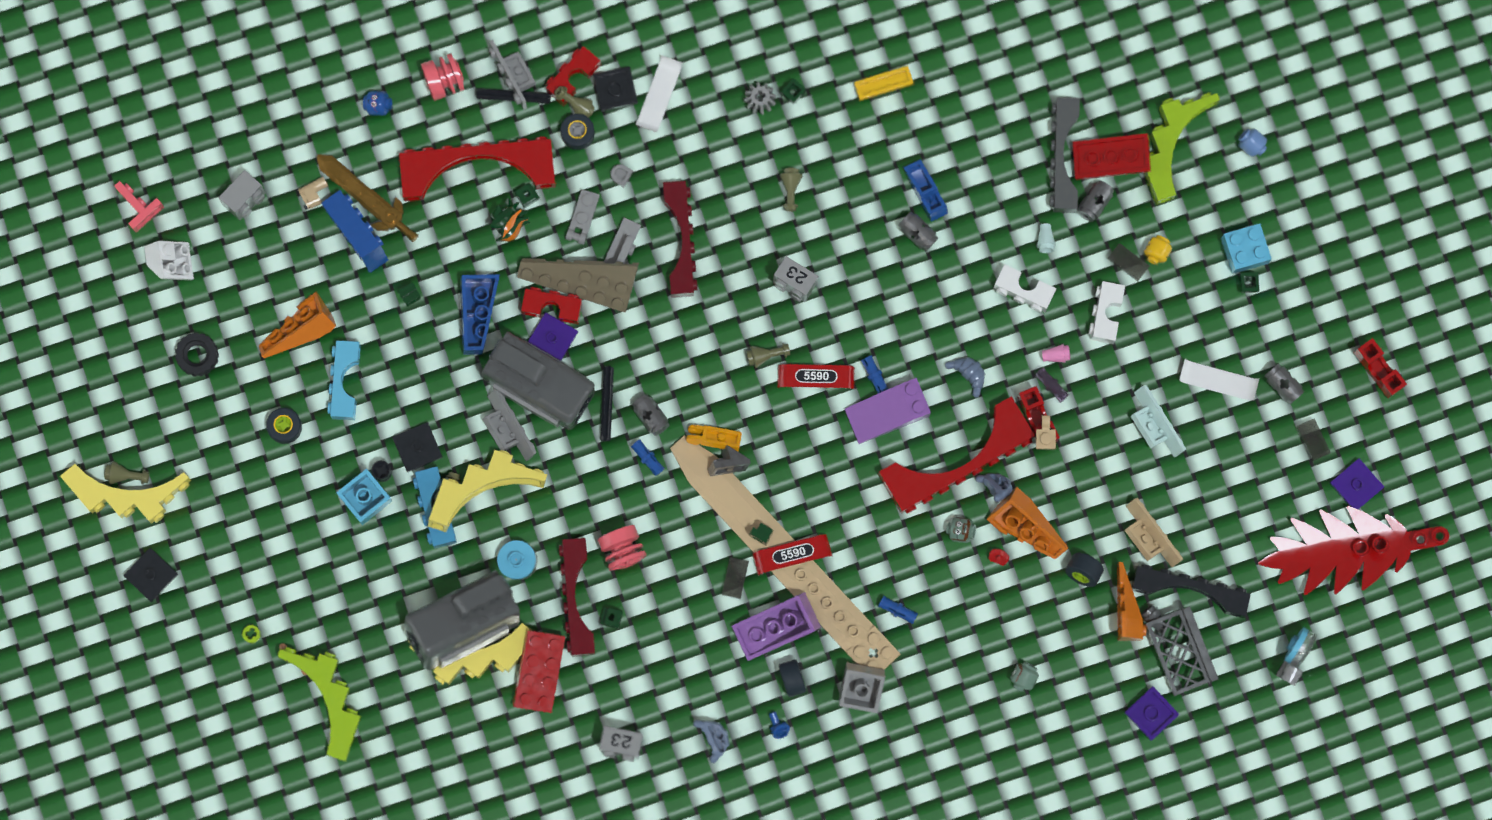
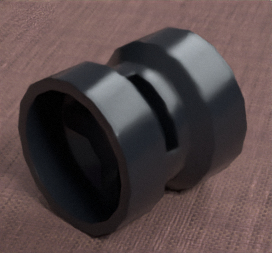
[371,460,392,482]

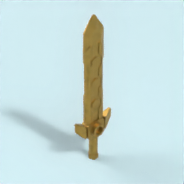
[317,154,419,242]

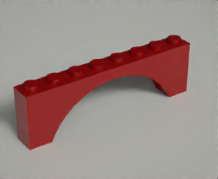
[399,137,556,202]
[878,396,1035,514]

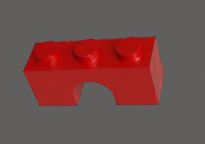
[546,46,601,107]
[521,287,582,325]
[1354,338,1407,399]
[1017,386,1060,442]

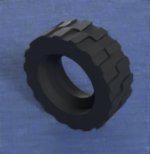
[175,333,219,377]

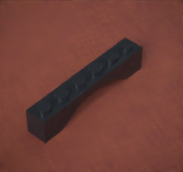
[1131,564,1251,618]

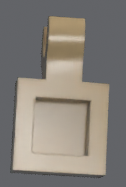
[1036,416,1056,450]

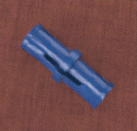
[861,355,889,394]
[631,439,665,476]
[878,596,918,624]

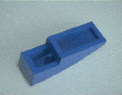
[904,159,948,222]

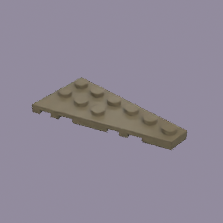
[517,258,639,313]

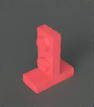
[114,181,164,233]

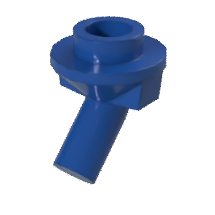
[769,711,790,739]

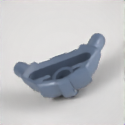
[945,357,986,398]
[975,474,1012,502]
[693,720,730,763]

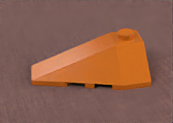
[259,292,336,358]
[987,487,1068,559]
[1117,562,1146,641]

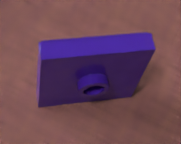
[528,312,579,361]
[1330,458,1384,509]
[1124,686,1180,741]

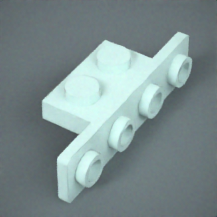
[1131,385,1186,457]

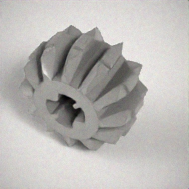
[744,82,776,115]

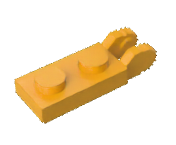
[686,424,742,452]

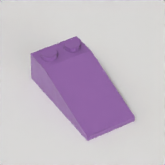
[844,378,931,444]
[732,592,821,661]

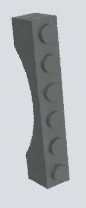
[1050,97,1080,213]

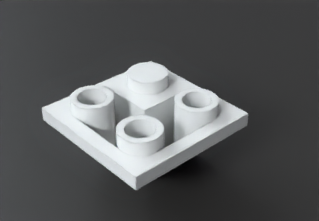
[144,241,194,280]

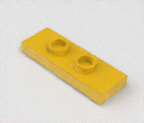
[854,66,914,101]

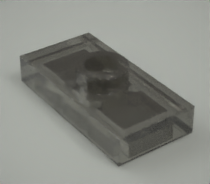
[1108,243,1150,282]
[1296,418,1331,461]
[722,557,749,599]

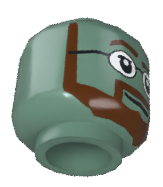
[946,517,976,543]
[1010,662,1039,692]

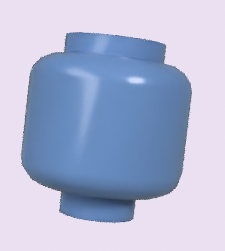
[1238,129,1267,157]

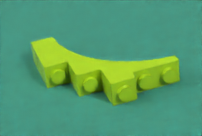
[1144,93,1220,205]
[277,647,361,762]

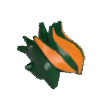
[490,198,530,242]

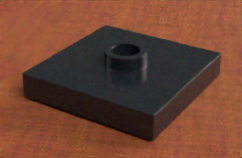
[593,67,638,112]
[393,422,443,473]
[123,548,179,603]

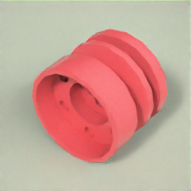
[421,53,465,101]
[598,525,647,571]

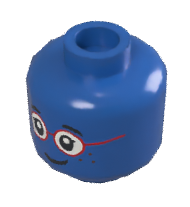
[363,91,392,116]

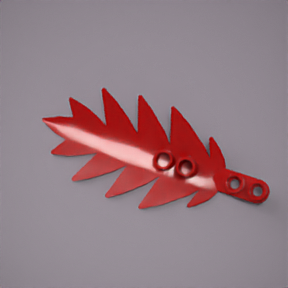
[1258,506,1449,595]

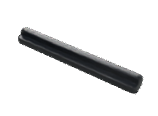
[476,88,551,104]
[600,366,614,442]

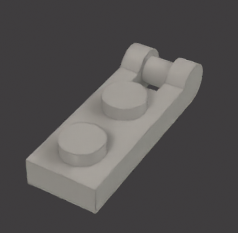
[566,190,600,245]

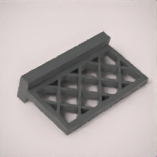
[1145,606,1219,696]

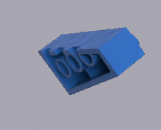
[321,190,389,273]
[460,274,500,355]

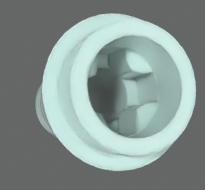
[1037,224,1056,253]

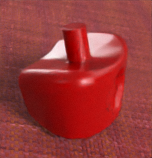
[989,548,1009,566]

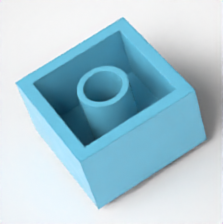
[1221,224,1272,274]
[336,468,392,525]

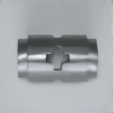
[1077,180,1114,222]
[898,212,938,252]
[1265,363,1305,404]
[632,394,670,436]

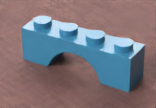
[413,467,457,549]

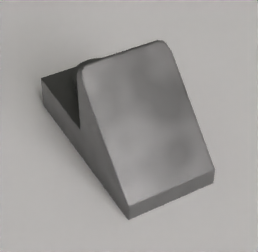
[708,446,751,476]

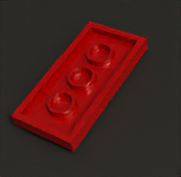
[1073,133,1151,180]
[513,630,565,713]

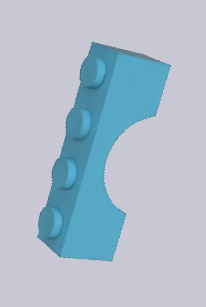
[327,340,361,421]

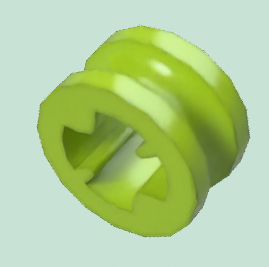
[242,625,261,643]

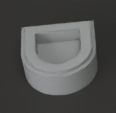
[611,165,633,188]

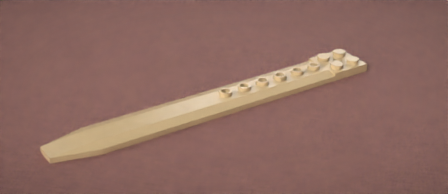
[670,435,901,670]

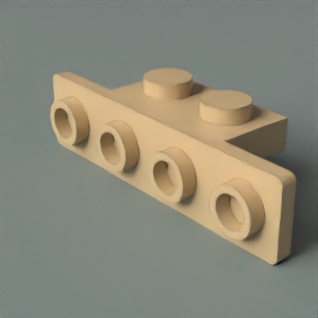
[1124,498,1183,567]

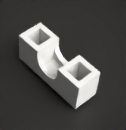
[994,264,1056,312]
[1089,281,1125,344]

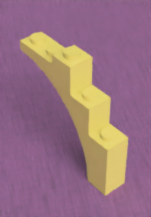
[428,450,547,532]
[60,464,191,524]
[408,623,530,685]

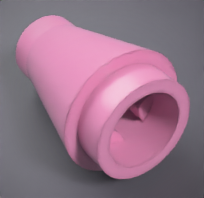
[1042,344,1070,363]

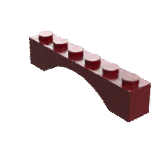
[663,181,698,298]
[559,538,595,657]

